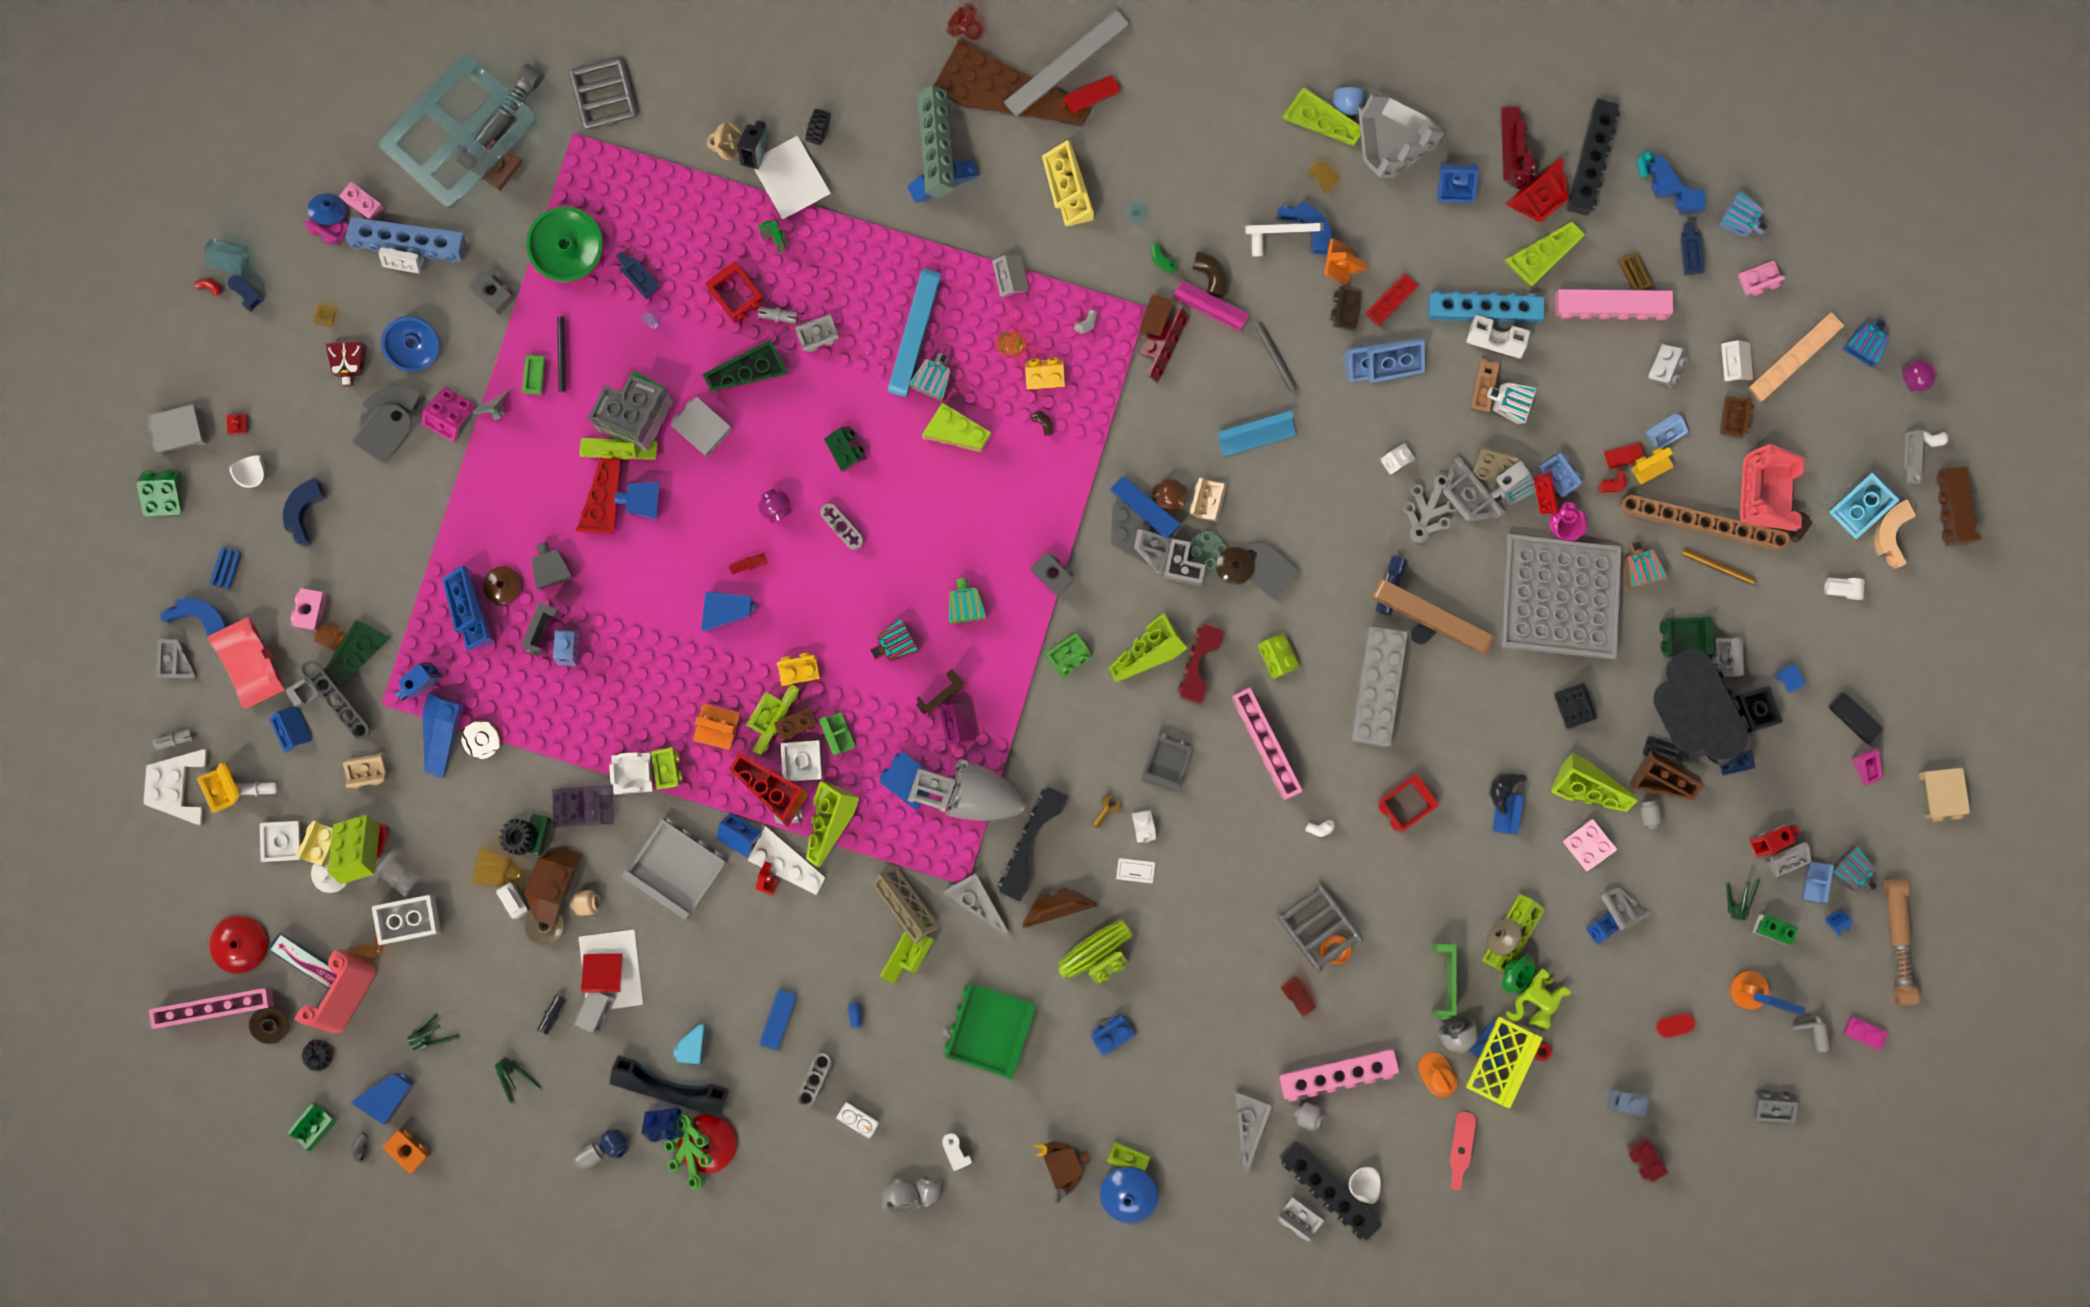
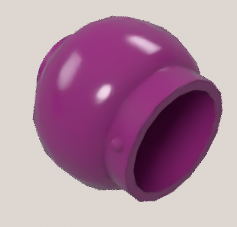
[1901,359,1937,392]
[758,488,792,524]

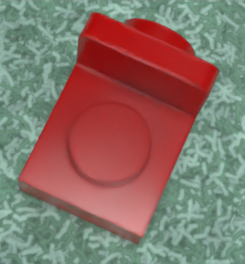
[1597,470,1627,494]
[755,861,780,895]

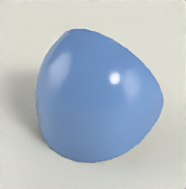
[1333,87,1366,117]

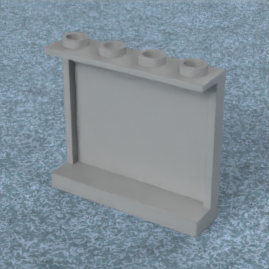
[621,818,727,920]

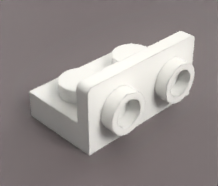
[379,247,424,274]

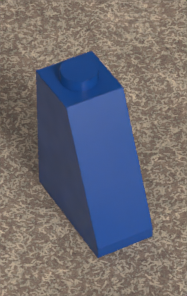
[701,592,756,632]
[351,1073,414,1125]

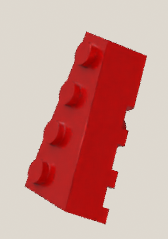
[729,753,808,827]

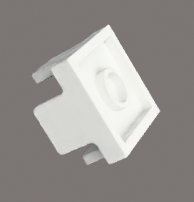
[609,753,653,794]

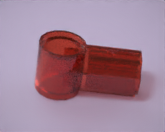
[1280,976,1317,1017]

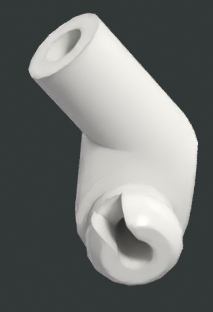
[1923,430,1949,447]

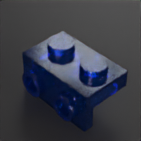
[641,1108,684,1142]

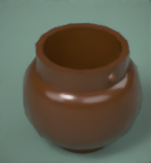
[1153,478,1187,511]

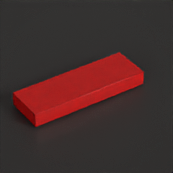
[1063,75,1121,114]
[1365,274,1419,327]

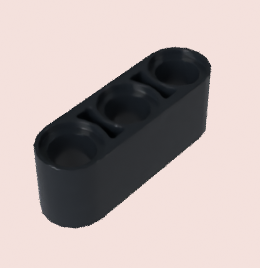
[1828,692,1883,744]

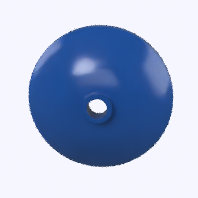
[381,316,439,372]
[1100,1167,1159,1223]

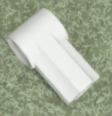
[1824,578,1865,600]

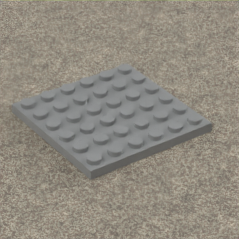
[1501,534,1621,660]

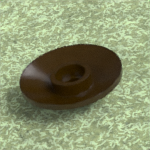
[1216,547,1254,585]
[249,1007,289,1044]

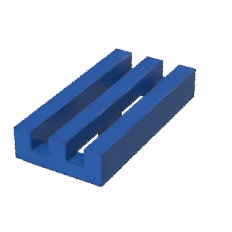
[209,547,242,590]

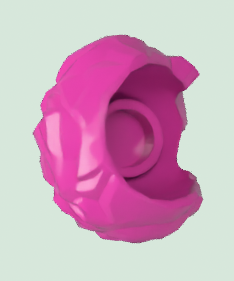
[1549,502,1588,541]

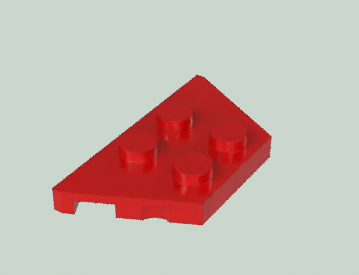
[1505,158,1568,223]

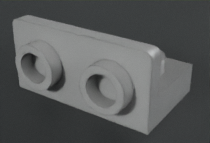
[1767,842,1811,877]

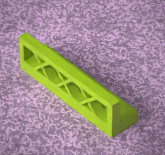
[1481,894,1545,974]

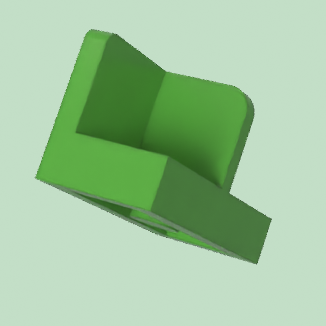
[819,712,855,756]

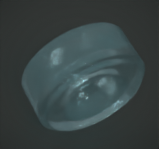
[640,312,660,329]

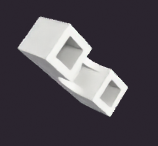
[1466,315,1530,359]

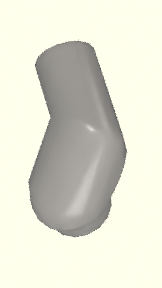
[1074,310,1098,334]

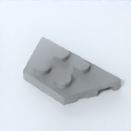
[1443,456,1505,521]

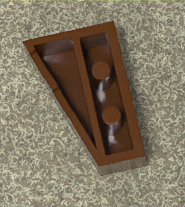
[1630,750,1704,801]

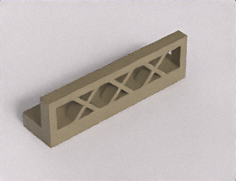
[872,867,940,944]

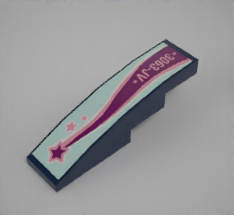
[268,932,338,989]

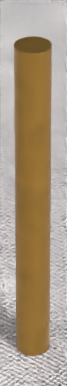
[1681,548,1755,585]

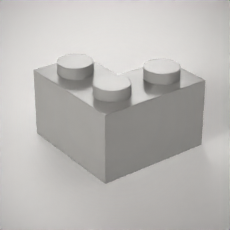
[1163,538,1206,586]

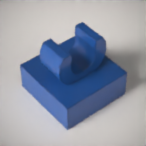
[1825,910,1853,936]

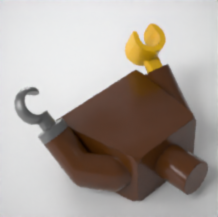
[1034,1141,1091,1204]

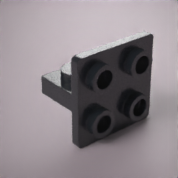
[1554,683,1598,729]

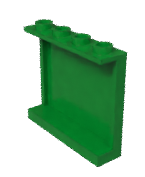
[943,982,1036,1080]

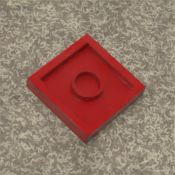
[581,953,623,993]

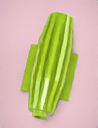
[1057,919,1133,984]

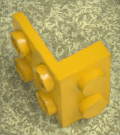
[197,762,241,813]

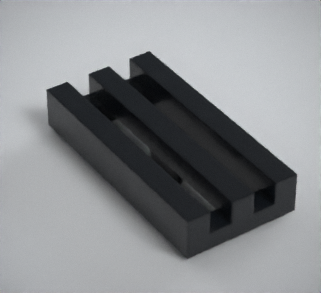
[1642,736,1683,766]

